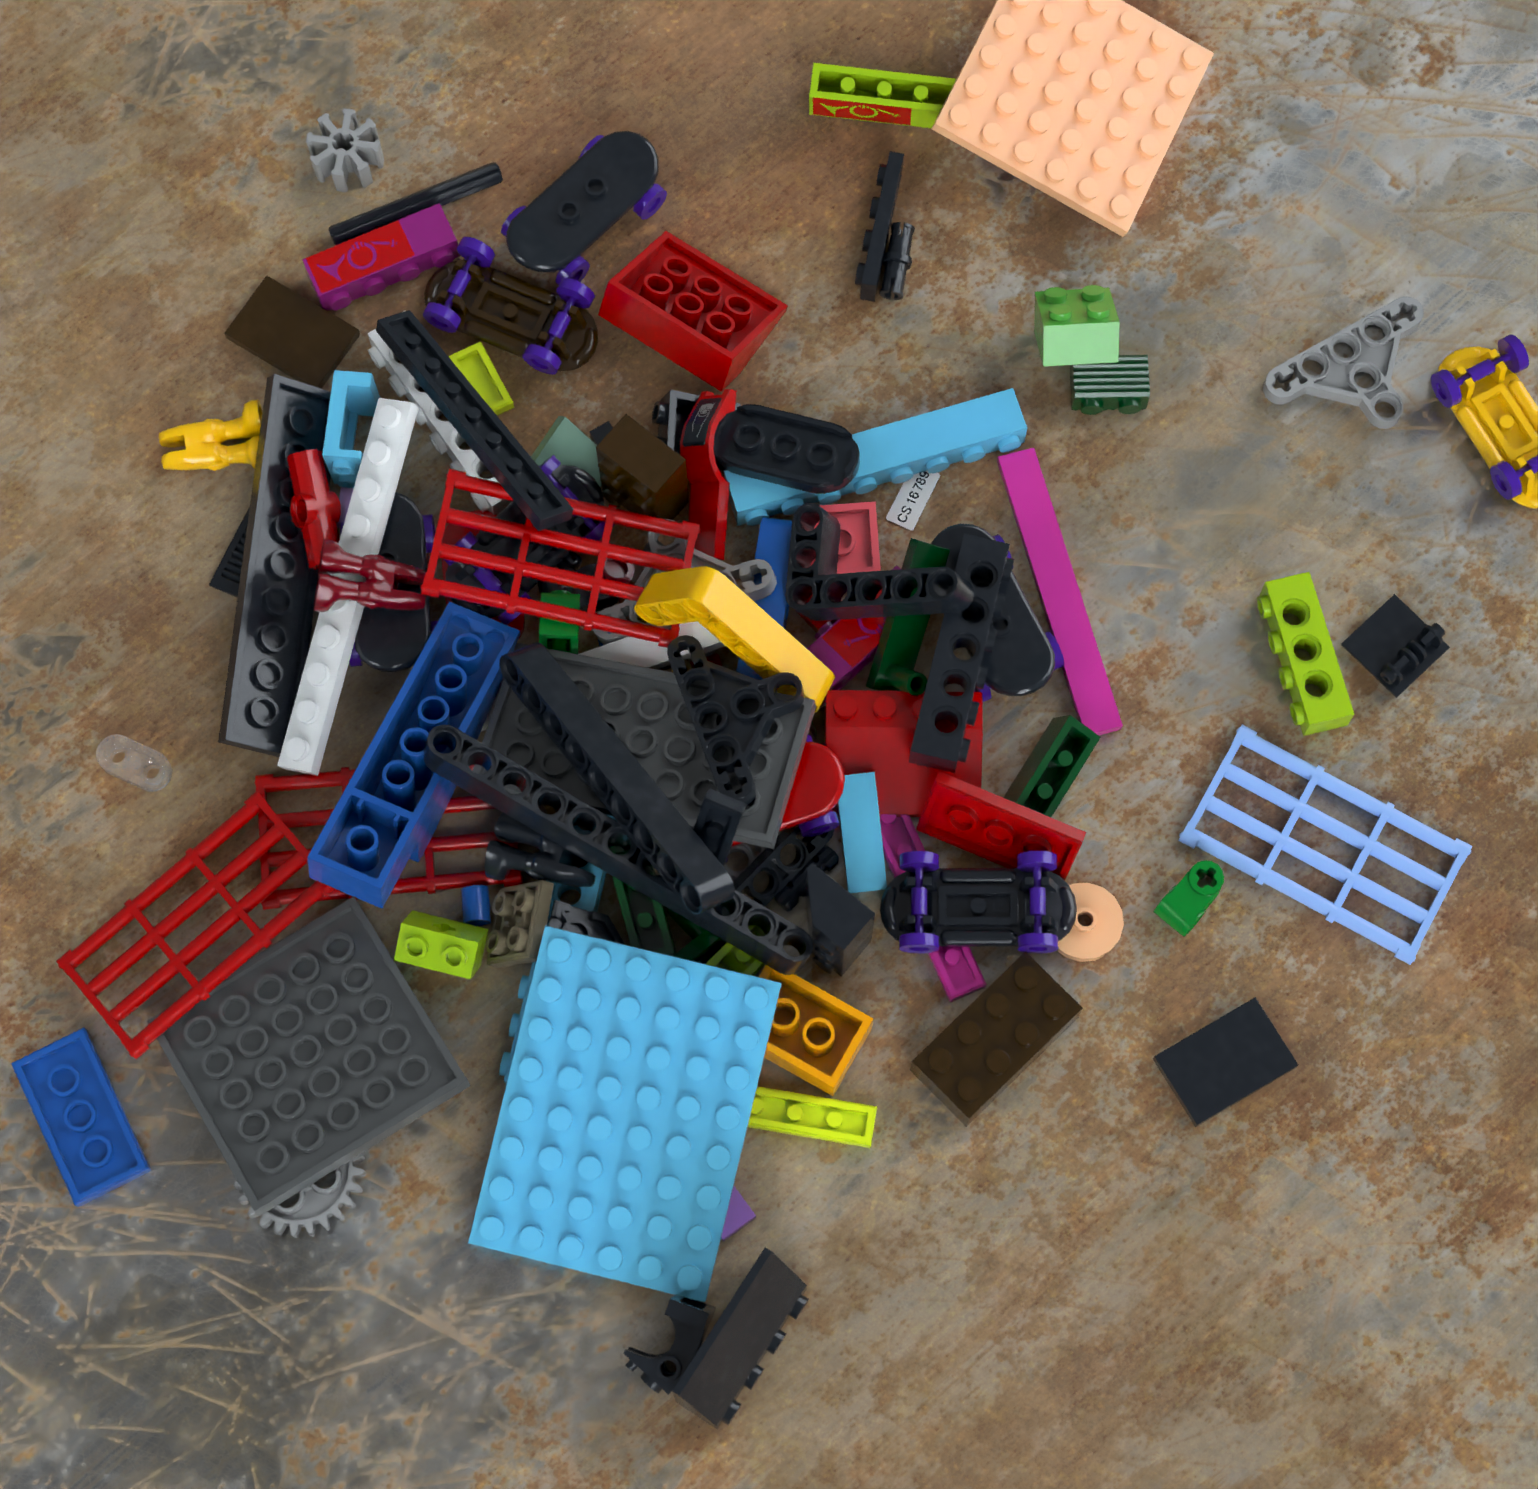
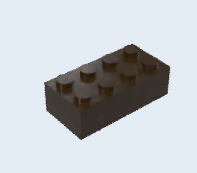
[910,951,1083,1127]

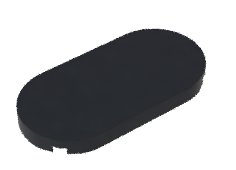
[713,404,860,494]

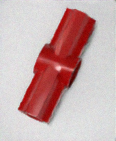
[287,449,341,569]

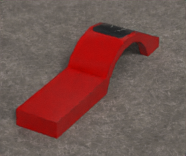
[680,389,737,560]

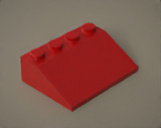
[598,231,788,392]
[825,690,983,817]

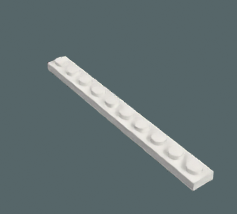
[277,398,419,776]

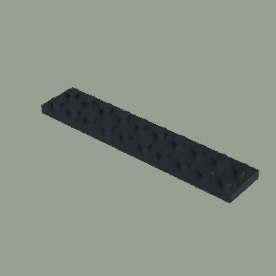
[218,374,331,757]

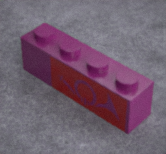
[302,203,460,311]
[807,565,900,710]

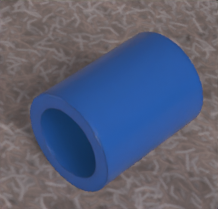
[461,885,491,926]

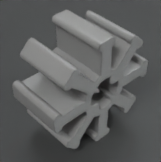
[306,108,384,192]

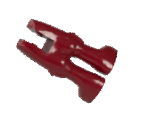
[313,539,427,612]

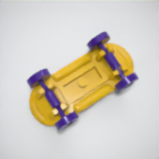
[1431,334,1538,509]

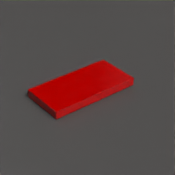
[916,771,1086,881]

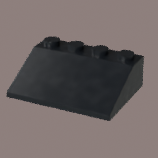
[672,1247,809,1429]

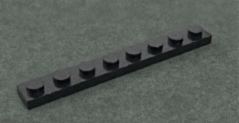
[376,310,573,531]

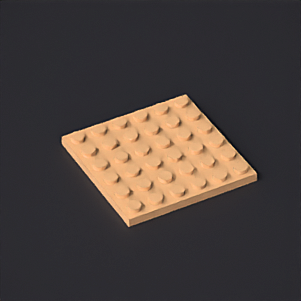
[931,0,1214,237]

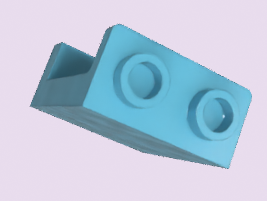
[322,370,380,488]

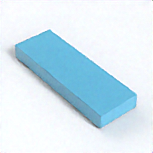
[838,772,887,893]

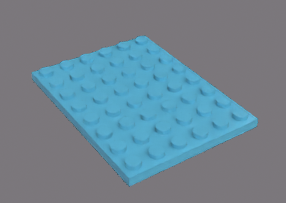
[468,926,782,1302]

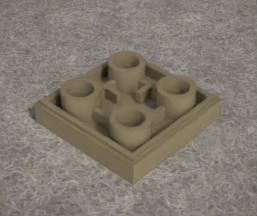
[486,880,554,968]

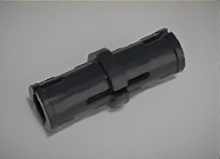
[880,222,915,300]

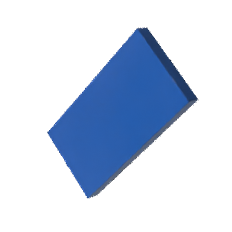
[11,1027,152,1207]

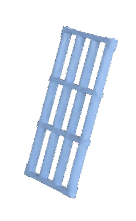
[1178,724,1472,965]

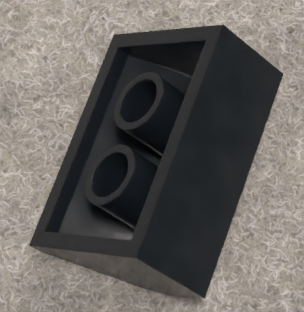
[805,863,875,977]

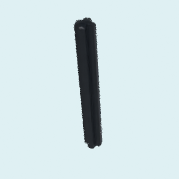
[329,162,503,246]

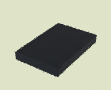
[1153,997,1298,1127]

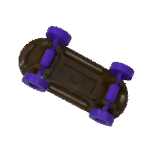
[422,237,598,375]

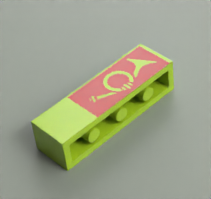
[809,63,956,128]

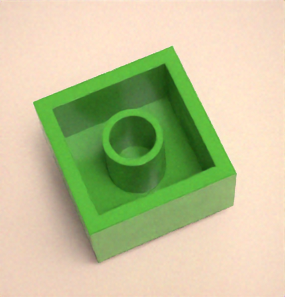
[1034,285,1120,367]

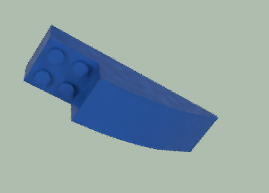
[307,601,520,909]

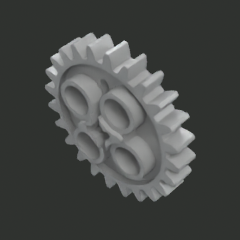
[233,1153,366,1238]

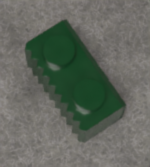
[1070,355,1150,415]

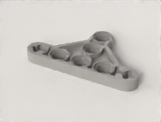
[1263,296,1424,429]
[593,519,777,645]

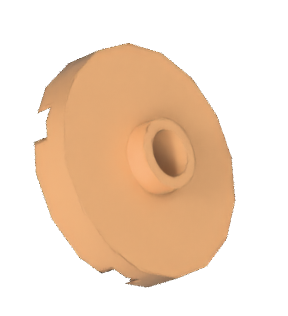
[1057,882,1124,962]

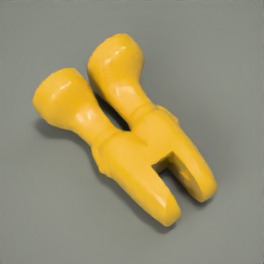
[158,399,263,471]

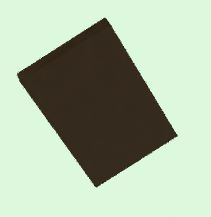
[224,276,360,389]

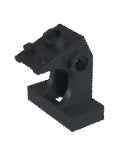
[623,1294,716,1395]

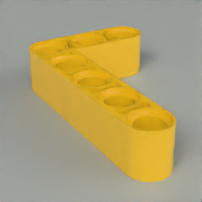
[634,566,835,713]

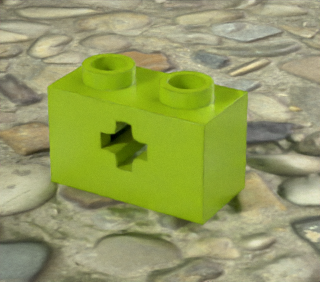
[394,910,488,980]

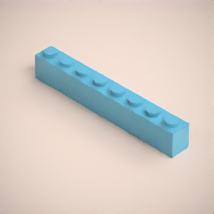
[724,388,1027,526]

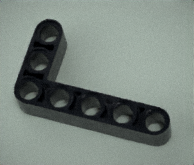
[785,503,974,621]

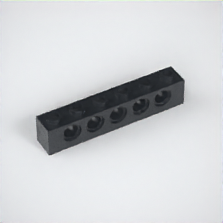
[909,533,1014,773]

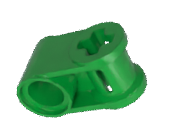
[1153,860,1224,937]

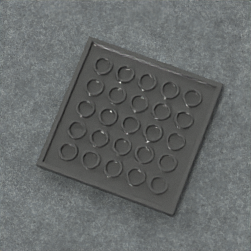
[147,897,471,1217]

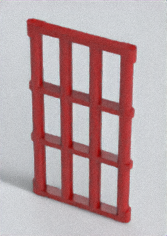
[420,468,700,648]
[255,765,524,910]
[56,791,335,1060]

